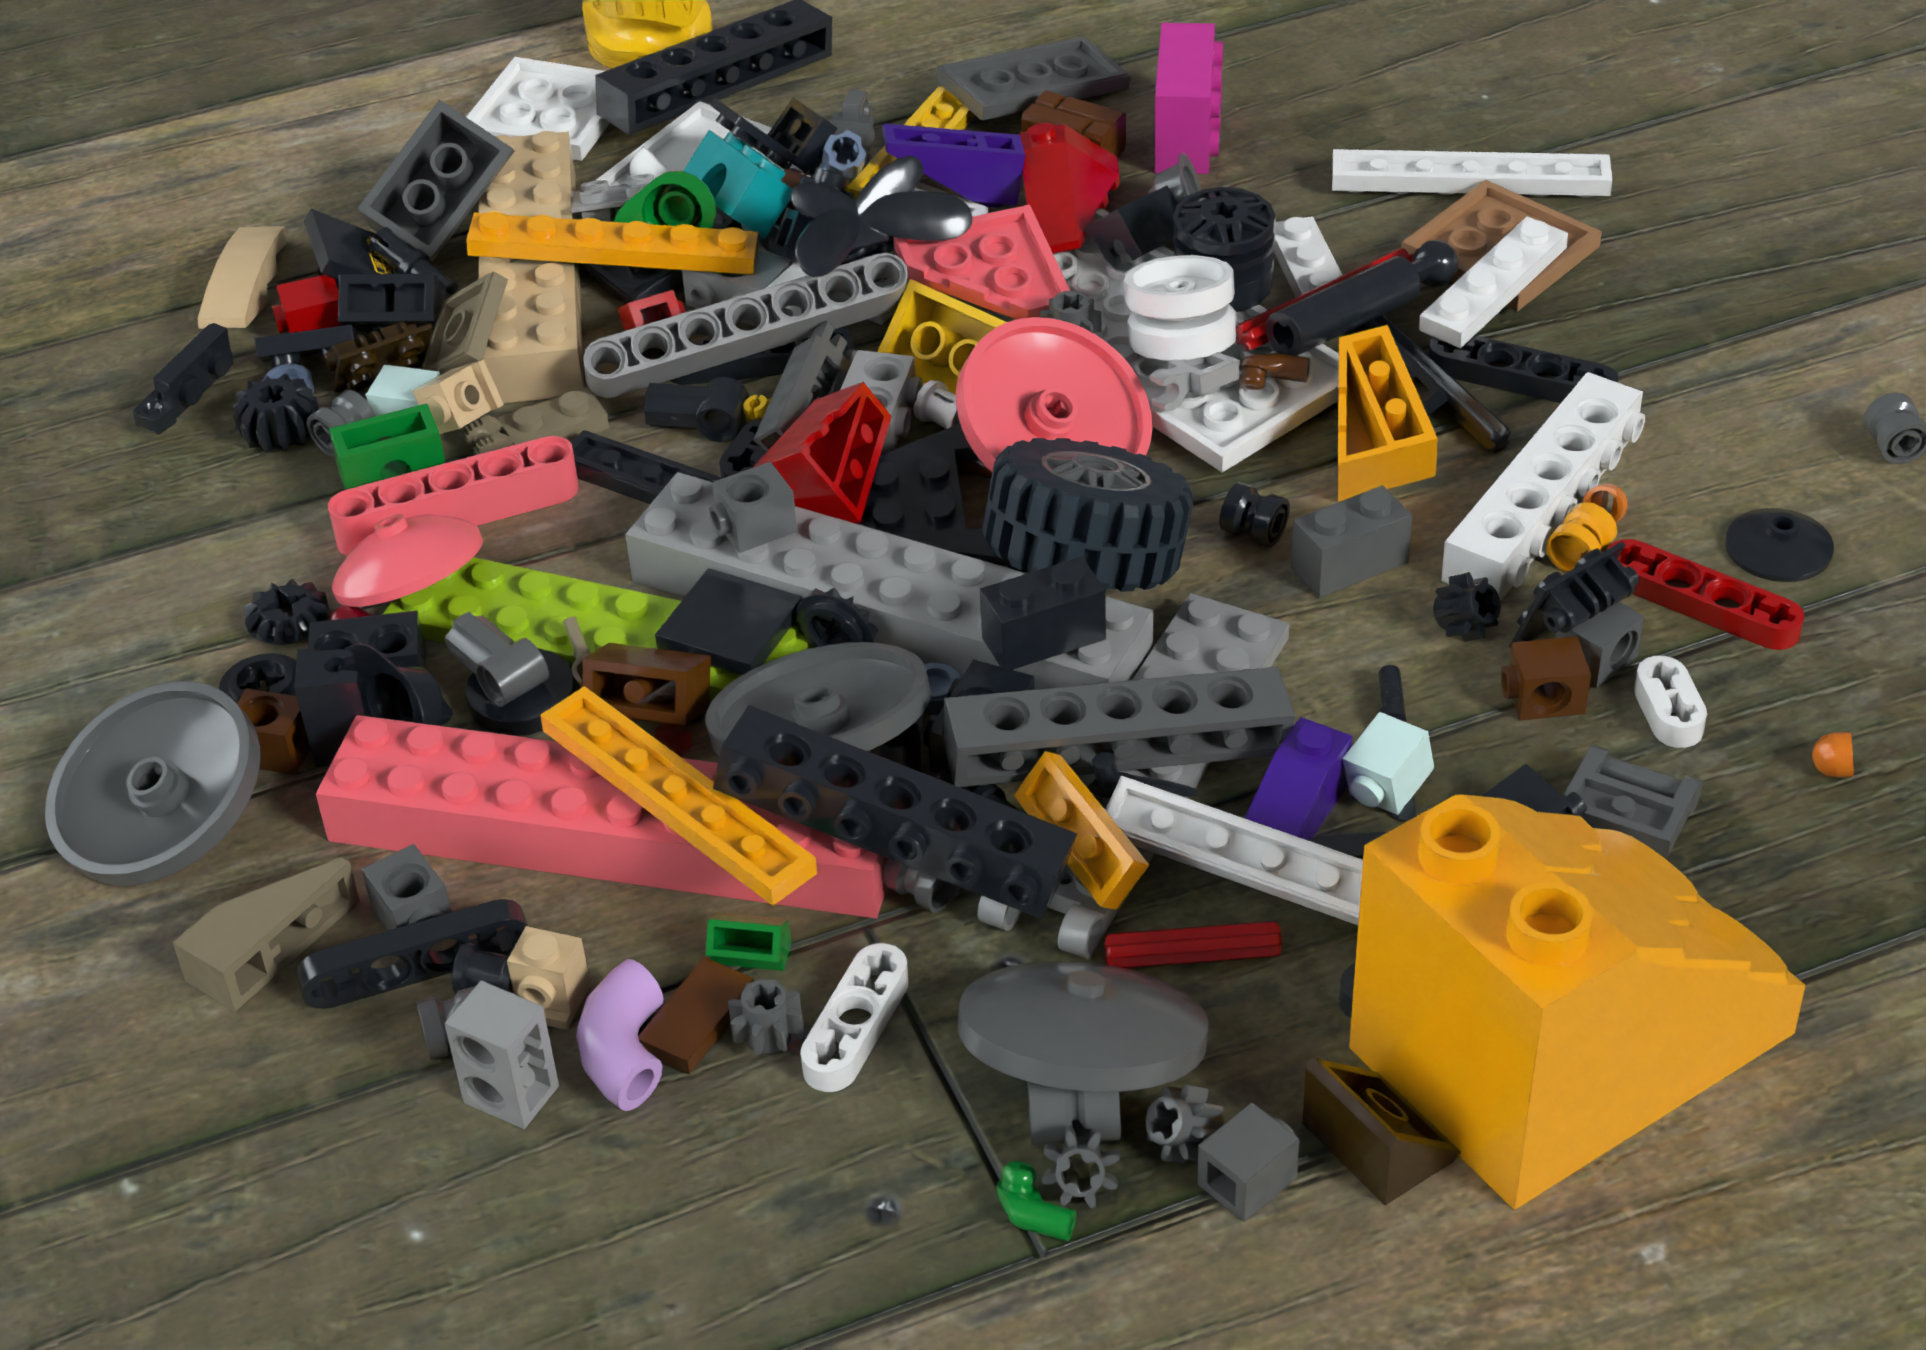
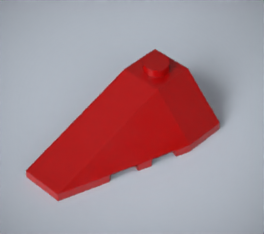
[1020,123,1121,253]

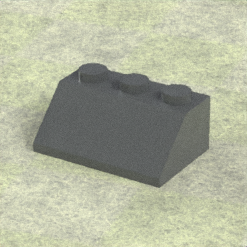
[357,100,515,261]

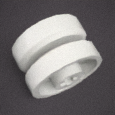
[1124,255,1237,361]

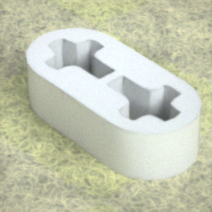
[1634,656,1707,748]

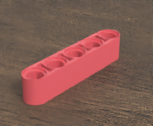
[328,436,579,556]

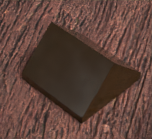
[1302,1057,1461,1205]

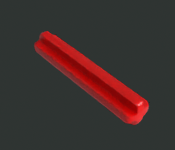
[1104,921,1282,968]

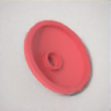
[331,514,483,607]

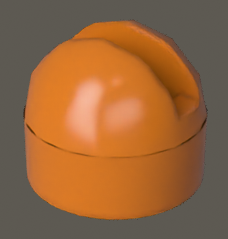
[1582,483,1628,523]
[1812,732,1854,778]

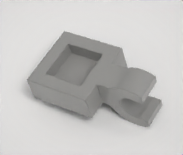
[1150,352,1240,411]

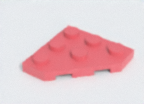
[893,204,1070,320]

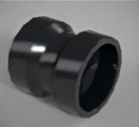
[1219,482,1290,548]

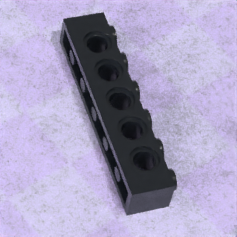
[595,0,832,135]
[713,705,1077,920]

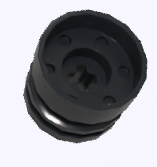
[1173,187,1276,312]

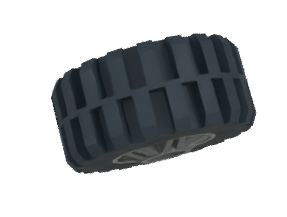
[982,438,1194,592]

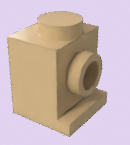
[413,359,504,434]
[507,926,591,1030]

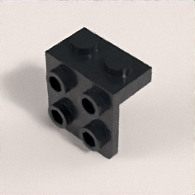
[710,97,838,173]

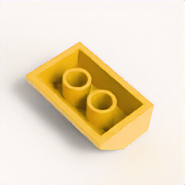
[877,279,1007,396]

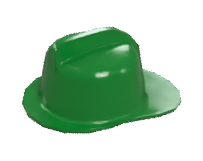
[614,171,717,269]

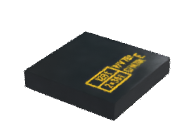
[304,209,397,280]

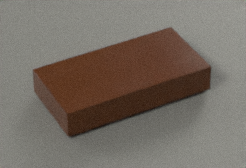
[638,957,754,1075]

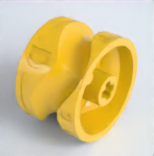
[582,0,713,68]

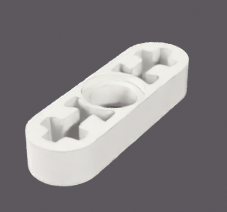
[801,943,909,1092]

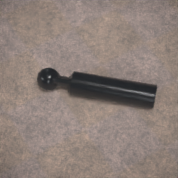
[1266,240,1459,356]

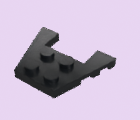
[862,424,1028,572]

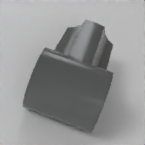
[445,612,549,707]

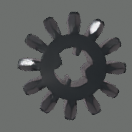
[233,374,319,453]

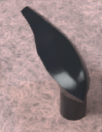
[1087,752,1198,798]

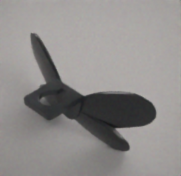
[791,156,972,277]

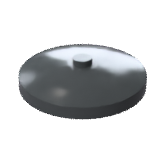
[705,642,931,756]
[45,681,260,886]
[958,961,1209,1092]

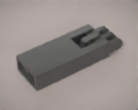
[753,321,856,453]

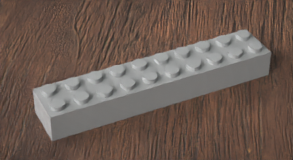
[625,472,1153,690]

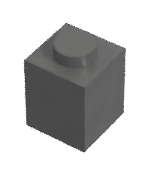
[1198,1102,1299,1222]

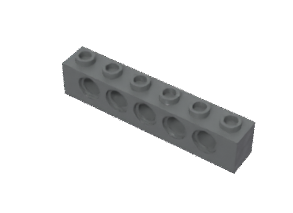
[942,667,1295,787]

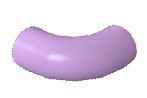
[576,959,664,1111]

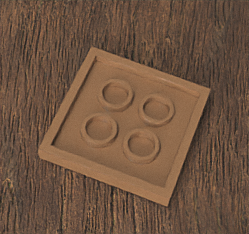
[1401,180,1602,312]

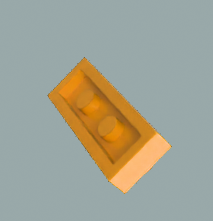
[1013,751,1149,910]

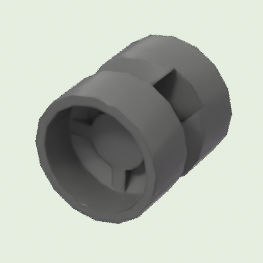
[1027,1081,1121,1145]

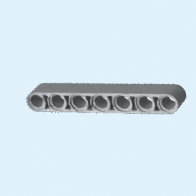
[583,253,908,398]

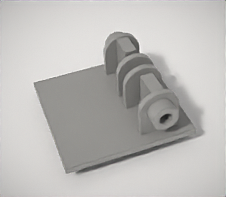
[571,174,654,222]

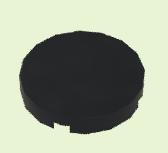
[466,648,576,735]

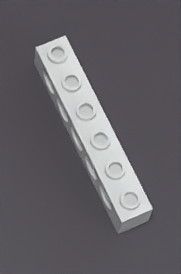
[1441,372,1645,601]

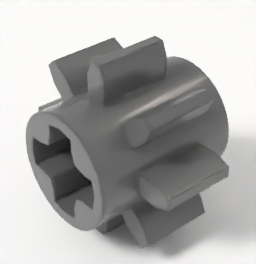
[1040,291,1102,333]
[728,979,804,1055]
[1146,1084,1224,1164]
[1042,1125,1120,1208]

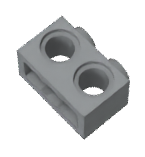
[841,350,923,455]
[444,980,559,1130]

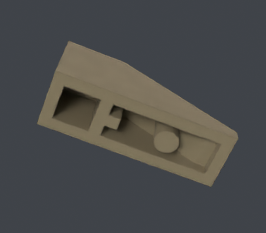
[173,857,360,1012]

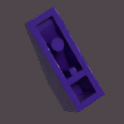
[882,123,1025,208]
[1244,717,1352,840]

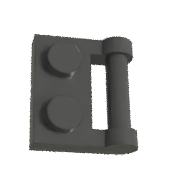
[1564,745,1703,858]

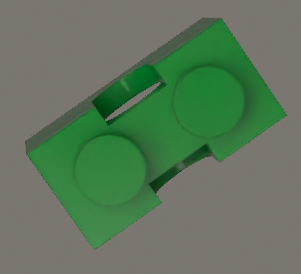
[329,403,446,490]

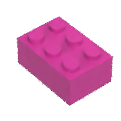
[1155,23,1223,174]

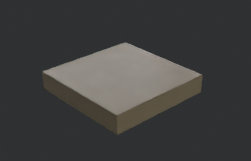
[421,272,508,375]

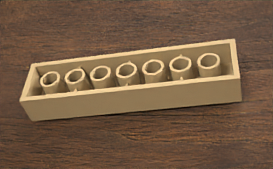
[479,131,584,404]

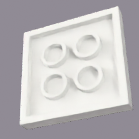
[467,57,610,161]

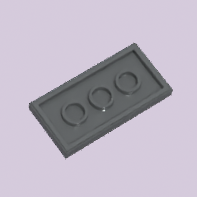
[936,36,1131,120]

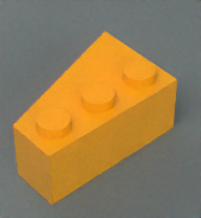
[1338,325,1438,502]

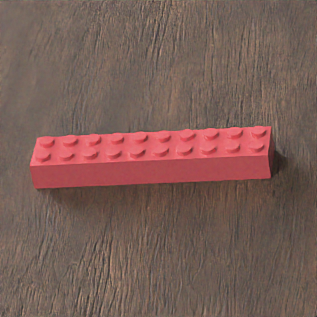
[316,715,887,919]

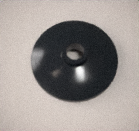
[1725,508,1834,582]

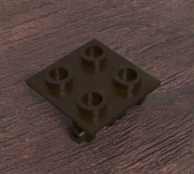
[323,321,433,393]

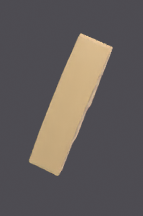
[197,226,287,329]

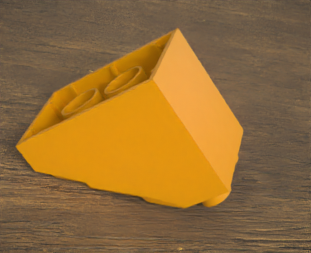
[1349,795,1806,1210]

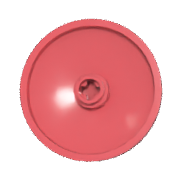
[956,317,1152,472]

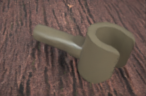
[563,617,591,689]

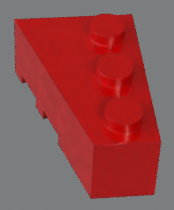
[754,382,892,524]

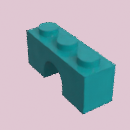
[683,130,793,238]

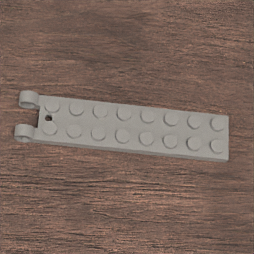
[977,593,1289,959]

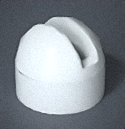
[630,146,670,179]

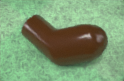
[1239,353,1310,390]

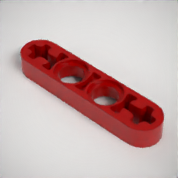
[1608,539,1805,650]

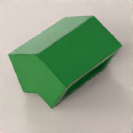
[706,912,792,971]

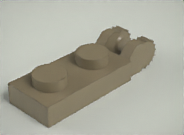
[462,387,609,456]

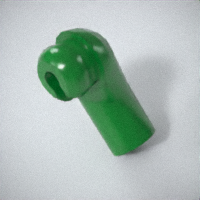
[997,1161,1076,1242]

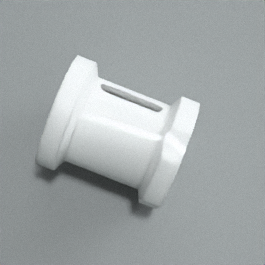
[913,380,960,429]

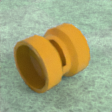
[1546,502,1618,573]

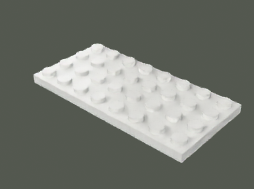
[961,209,1339,472]

